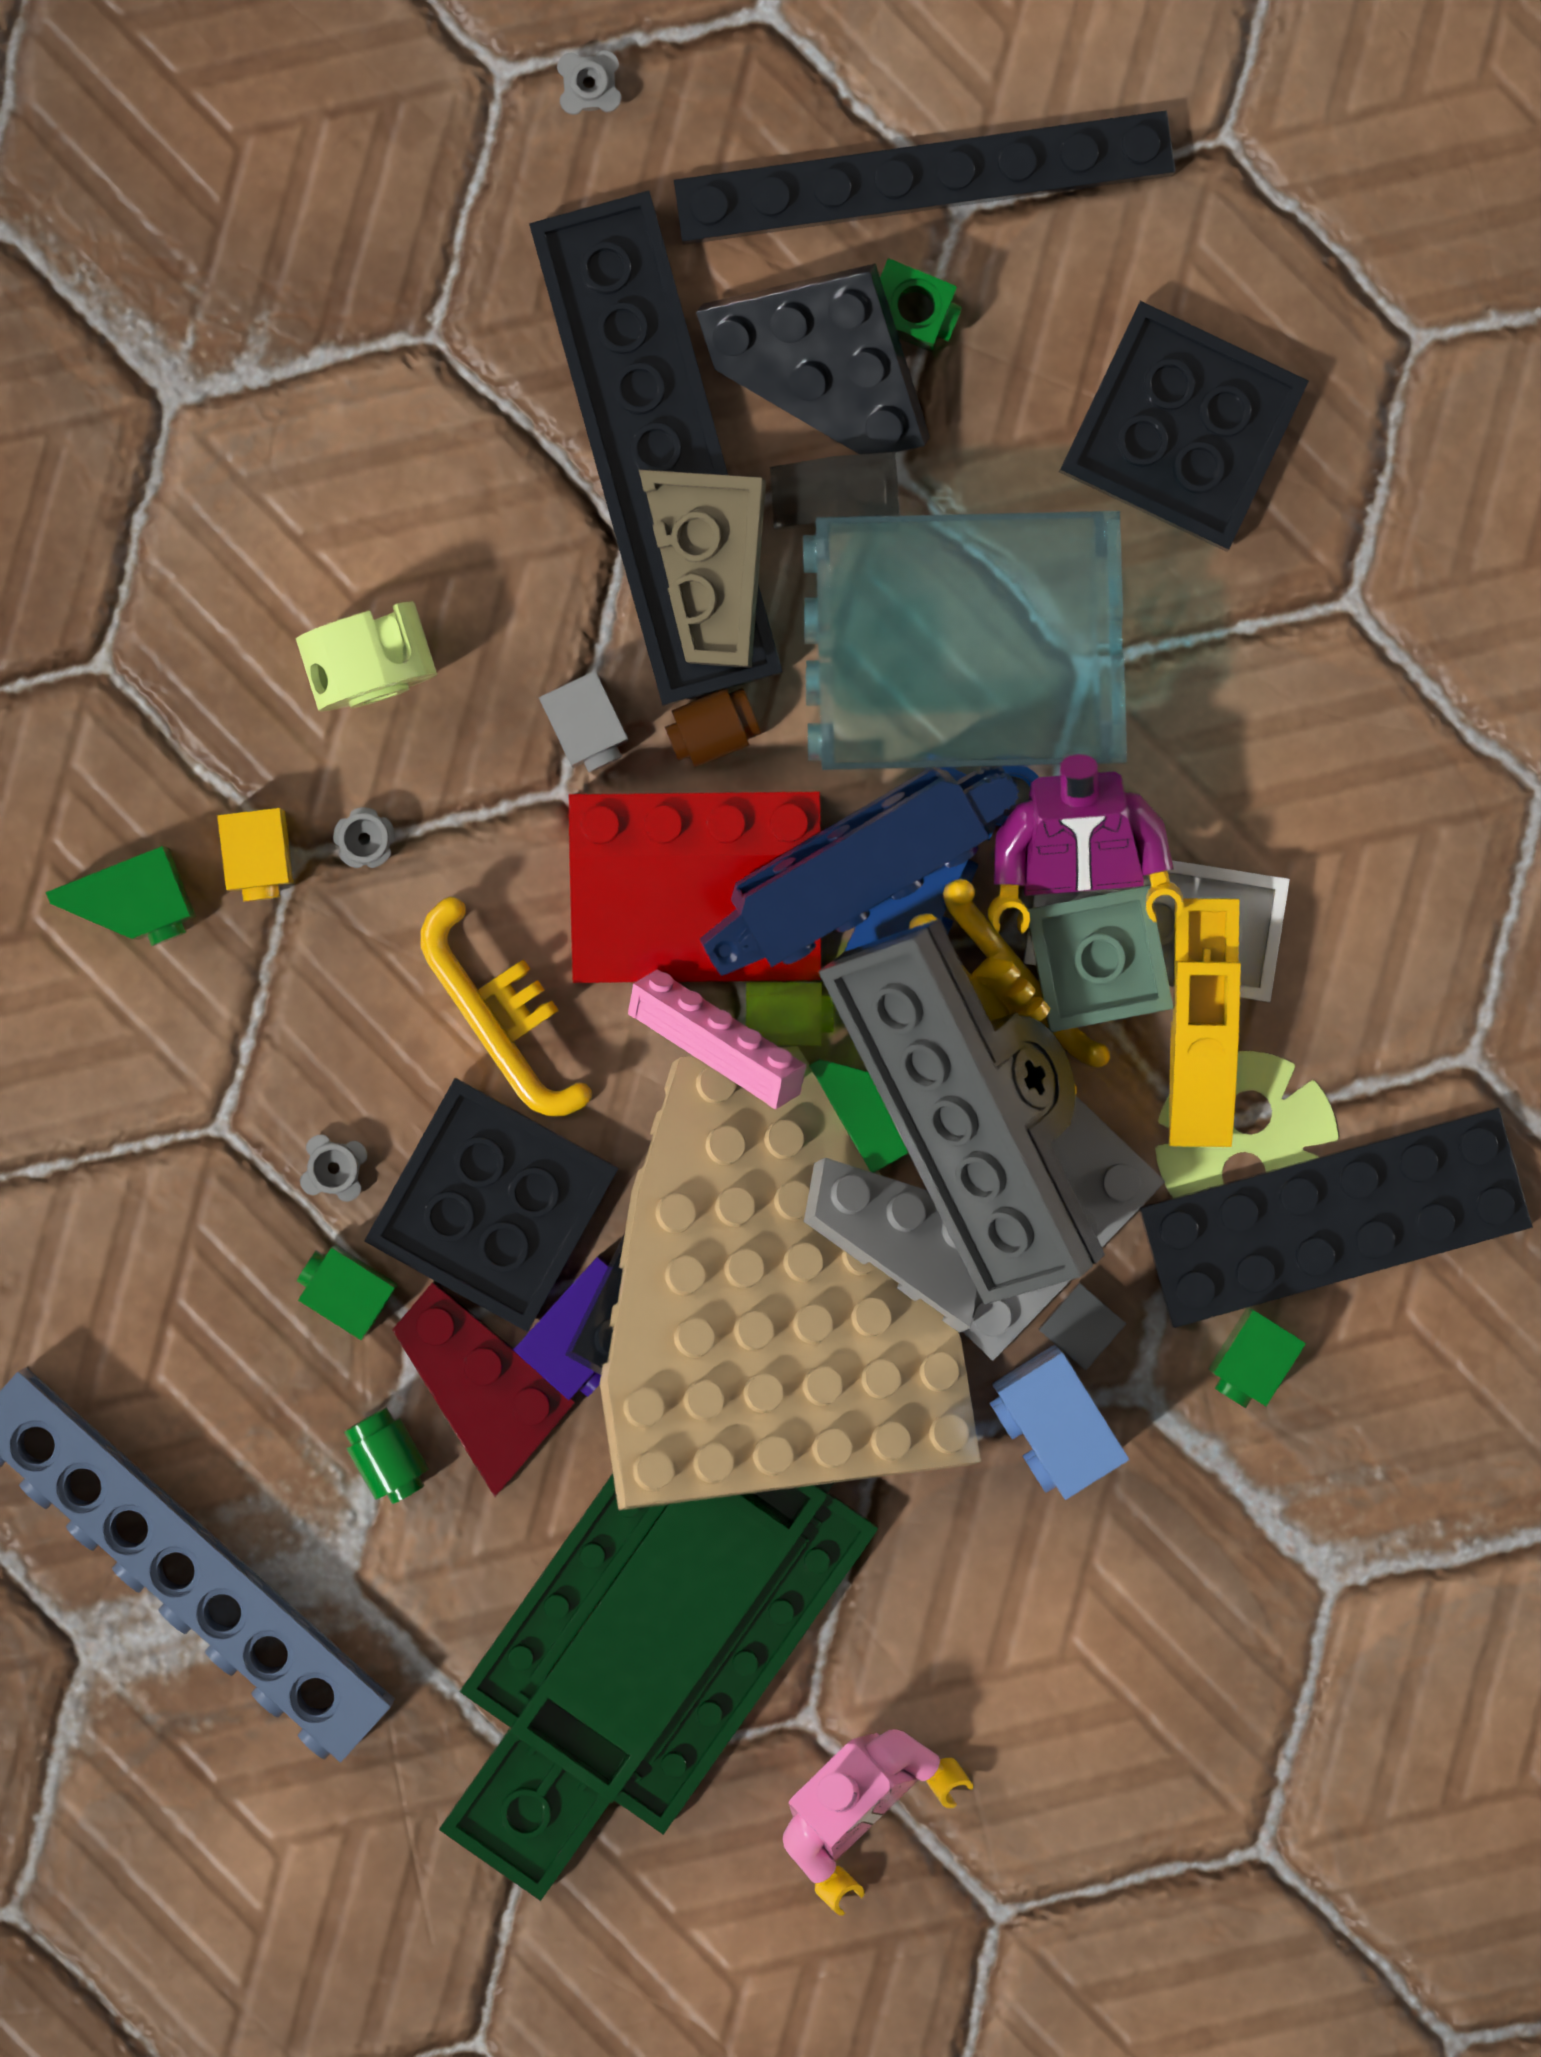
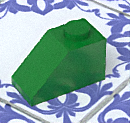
[46,846,196,946]
[809,1059,909,1173]

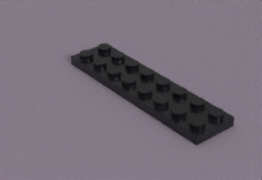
[529,190,783,706]

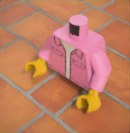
[783,1729,974,1916]

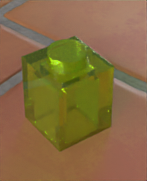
[746,982,834,1045]

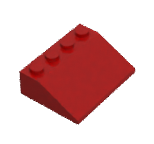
[569,791,821,983]

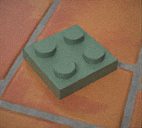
[1027,885,1174,1032]

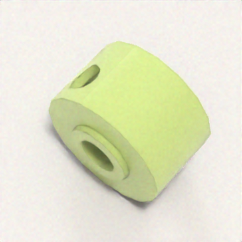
[296,601,437,712]

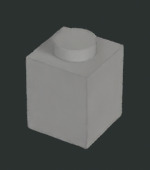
[539,671,629,773]

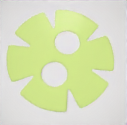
[1155,1051,1339,1198]

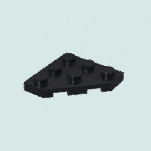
[696,263,930,459]

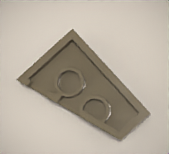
[639,470,766,668]

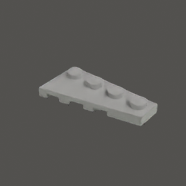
[962,1095,1165,1361]

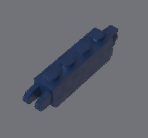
[700,764,1020,976]

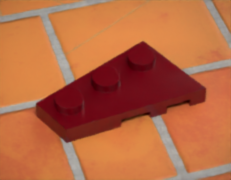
[392,1281,576,1497]

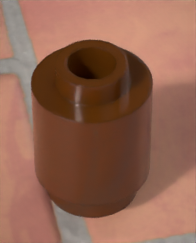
[665,688,762,768]

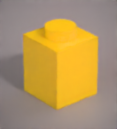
[217,808,294,902]

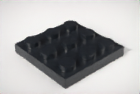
[1059,300,1309,552]
[364,1077,619,1332]

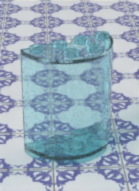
[803,511,1127,771]

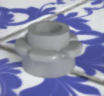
[333,807,395,868]

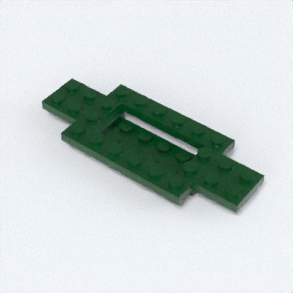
[439,1472,879,1901]

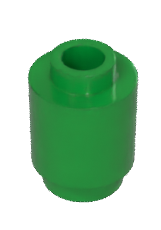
[344,1407,429,1505]

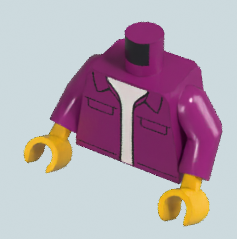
[988,754,1183,934]

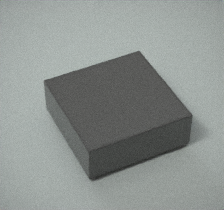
[1038,1282,1126,1370]

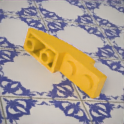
[1169,898,1241,1147]

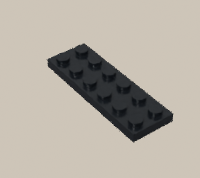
[1139,1107,1533,1328]

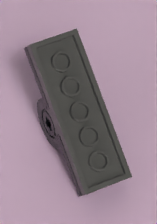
[819,919,1105,1305]

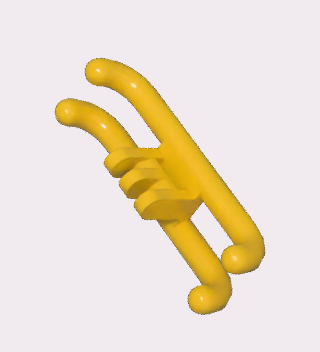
[909,879,1110,1095]
[420,897,592,1116]

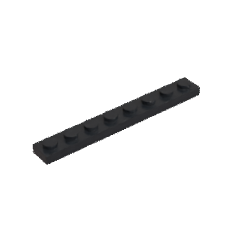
[674,110,1176,245]

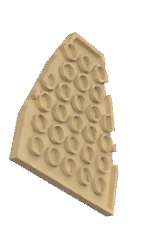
[600,1046,981,1510]

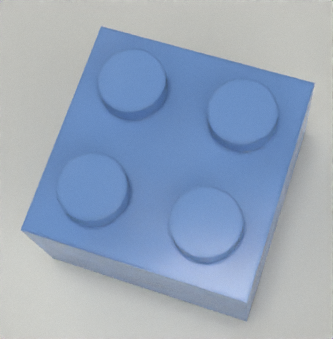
[990,1344,1129,1500]

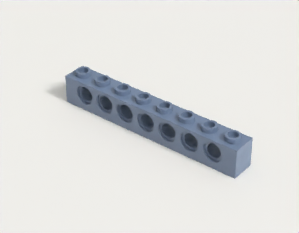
[0,1367,395,1763]

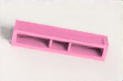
[628,969,806,1110]

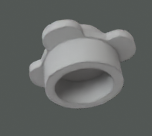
[557,50,621,115]
[300,1134,367,1202]

